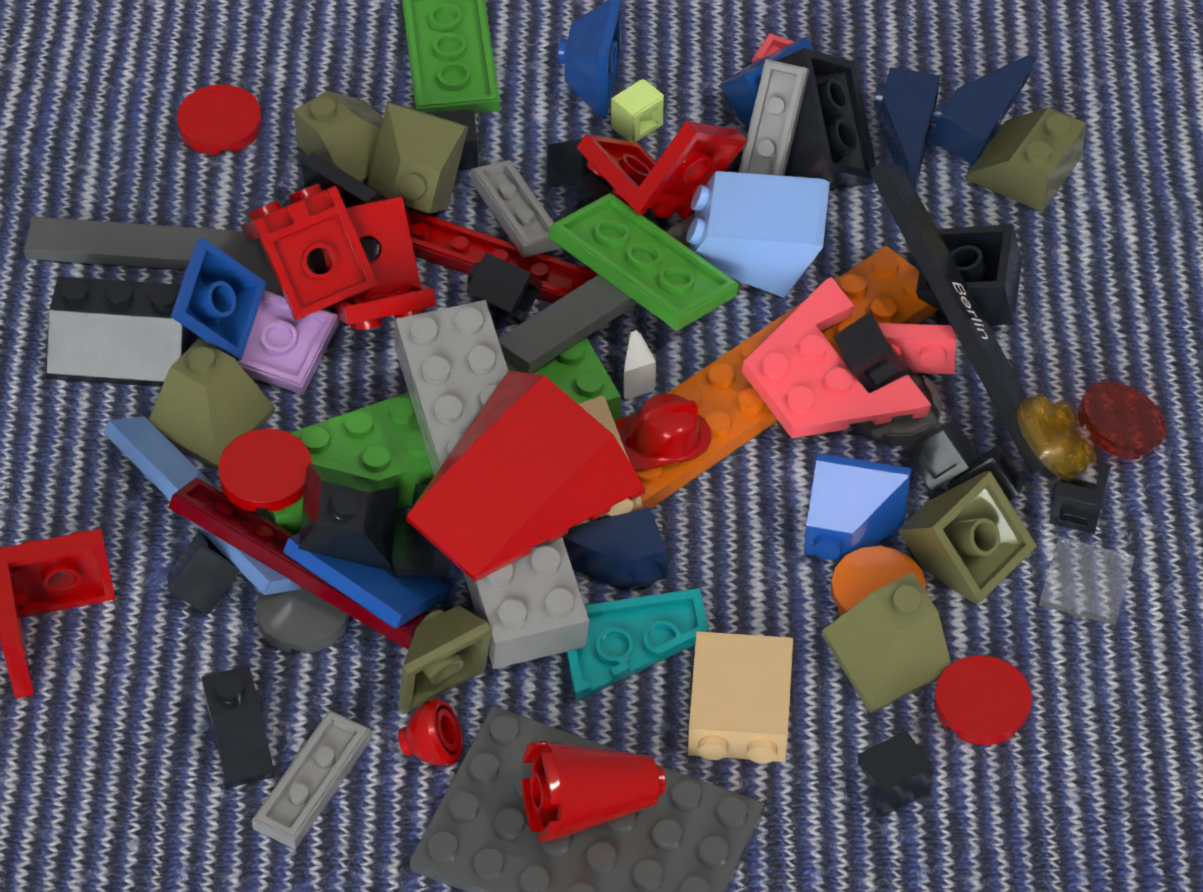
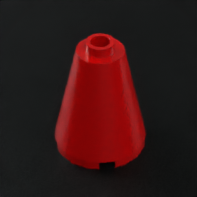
[522,740,666,843]

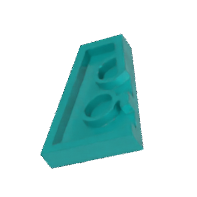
[565,588,709,702]

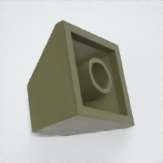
[294,91,383,184]
[367,102,469,213]
[149,339,275,471]
[898,471,1037,603]
[821,572,951,714]
[398,605,492,715]

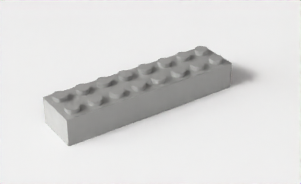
[395,300,589,669]

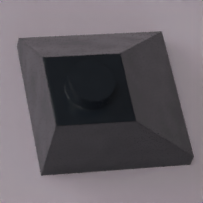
[298,463,398,571]

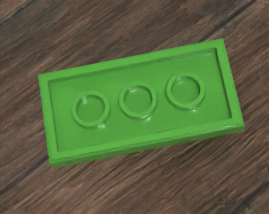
[402,0,500,114]
[548,193,739,331]

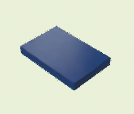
[283,532,450,628]

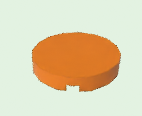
[830,546,926,616]

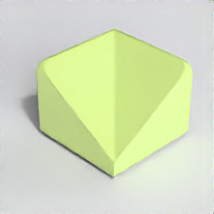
[611,79,664,142]

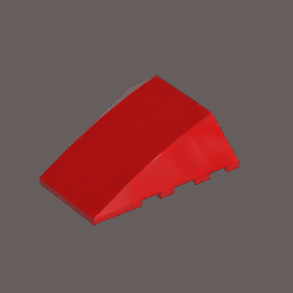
[406,370,645,582]

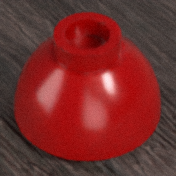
[398,698,463,766]

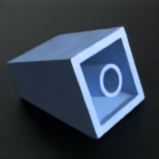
[686,171,830,298]

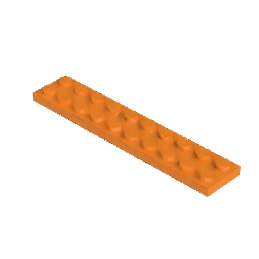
[631,246,939,512]

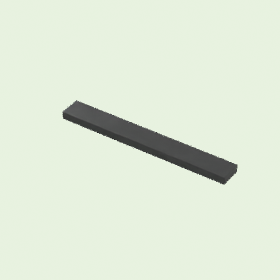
[498,213,695,373]
[24,217,377,274]

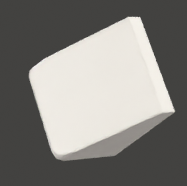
[623,330,656,399]

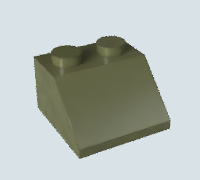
[966,107,1087,212]

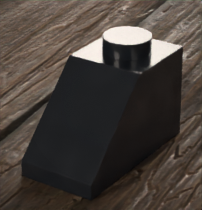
[201,666,275,788]

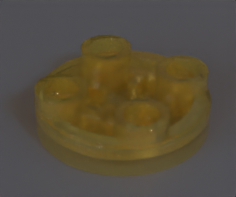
[1016,394,1097,481]

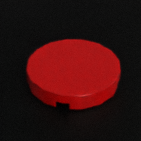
[177,84,262,155]
[218,428,312,512]
[934,655,1032,745]

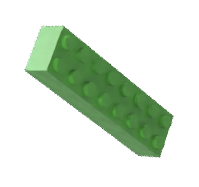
[260,337,621,535]

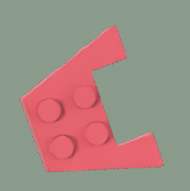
[741,277,931,438]

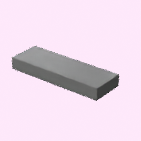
[738,59,810,176]
[470,160,562,258]
[252,710,372,850]

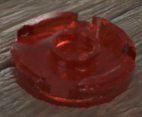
[1077,382,1167,459]

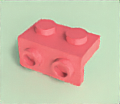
[878,323,956,375]

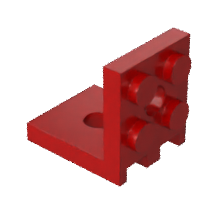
[576,121,748,220]
[240,183,378,320]
[321,196,437,330]
[0,529,115,699]

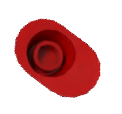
[615,394,712,471]

